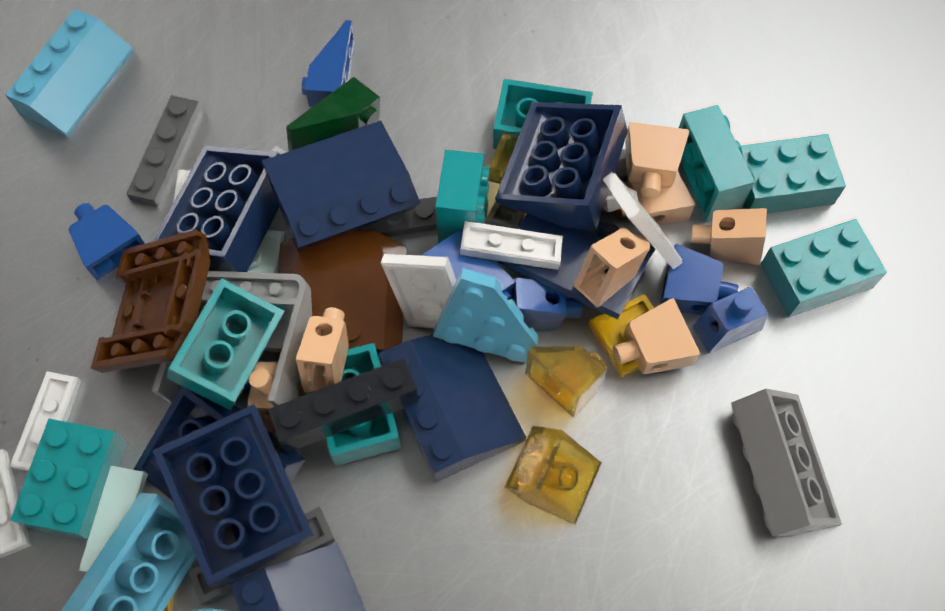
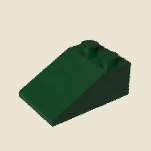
[286,77,380,152]

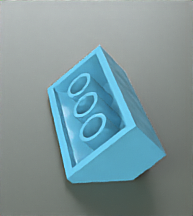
[5,9,134,137]
[61,493,196,611]

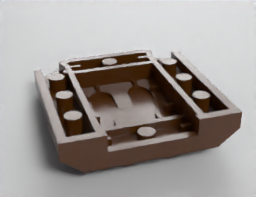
[90,230,210,373]
[272,230,407,356]

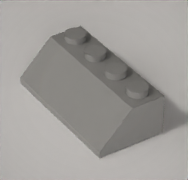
[731,388,842,537]

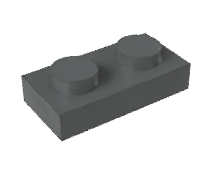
[485,201,525,229]

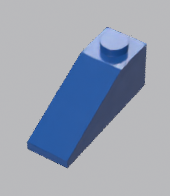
[301,20,355,107]

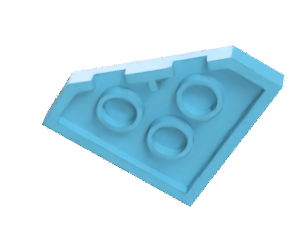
[433,268,538,363]

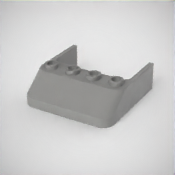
[152,271,312,407]

